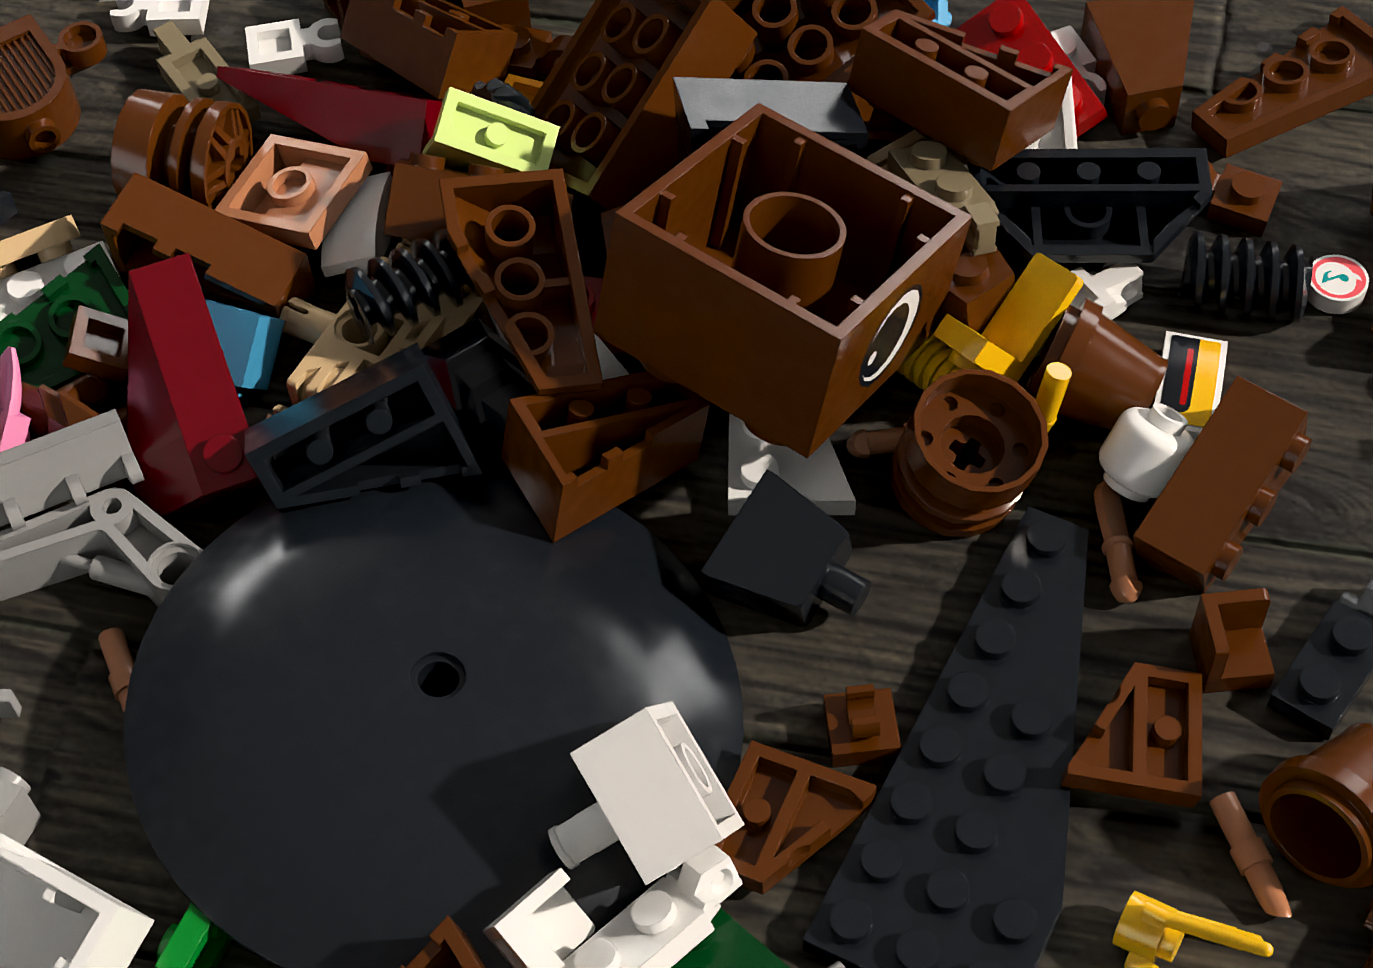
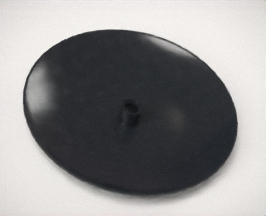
[124,460,744,968]

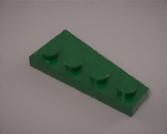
[0,243,128,390]

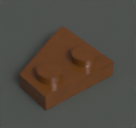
[1061,662,1202,808]
[715,740,876,895]

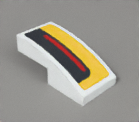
[1153,331,1228,441]

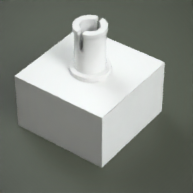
[548,701,745,885]

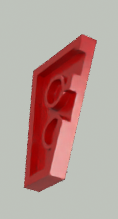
[956,0,1109,138]

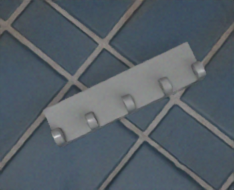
[0,409,145,531]

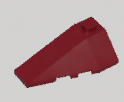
[216,66,443,176]
[127,253,264,520]

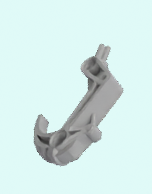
[0,487,203,718]

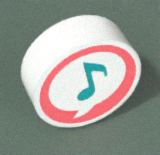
[1307,255,1369,314]

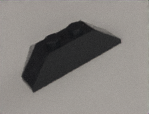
[966,148,1213,263]

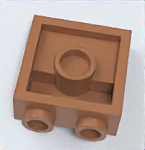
[214,134,373,250]

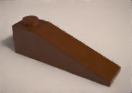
[439,168,603,396]

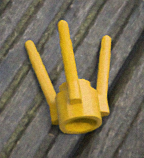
[1112,891,1273,968]

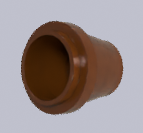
[1025,298,1169,430]
[1259,723,1373,888]

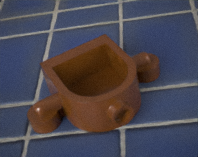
[0,14,107,160]

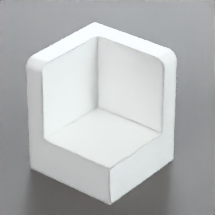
[483,868,595,968]

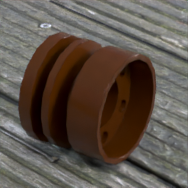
[110,89,253,209]
[890,368,1048,538]

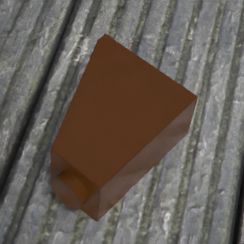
[1080,0,1195,135]

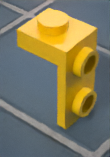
[933,253,1083,382]

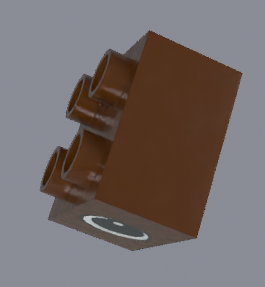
[594,103,973,459]

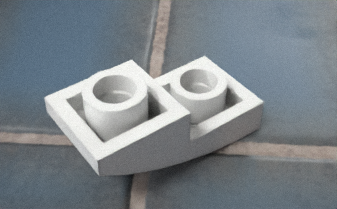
[321,172,393,277]

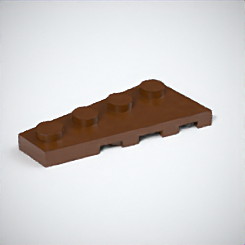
[1191,5,1373,158]

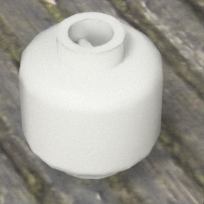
[1099,403,1194,502]

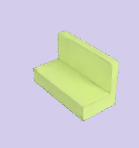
[422,87,560,173]

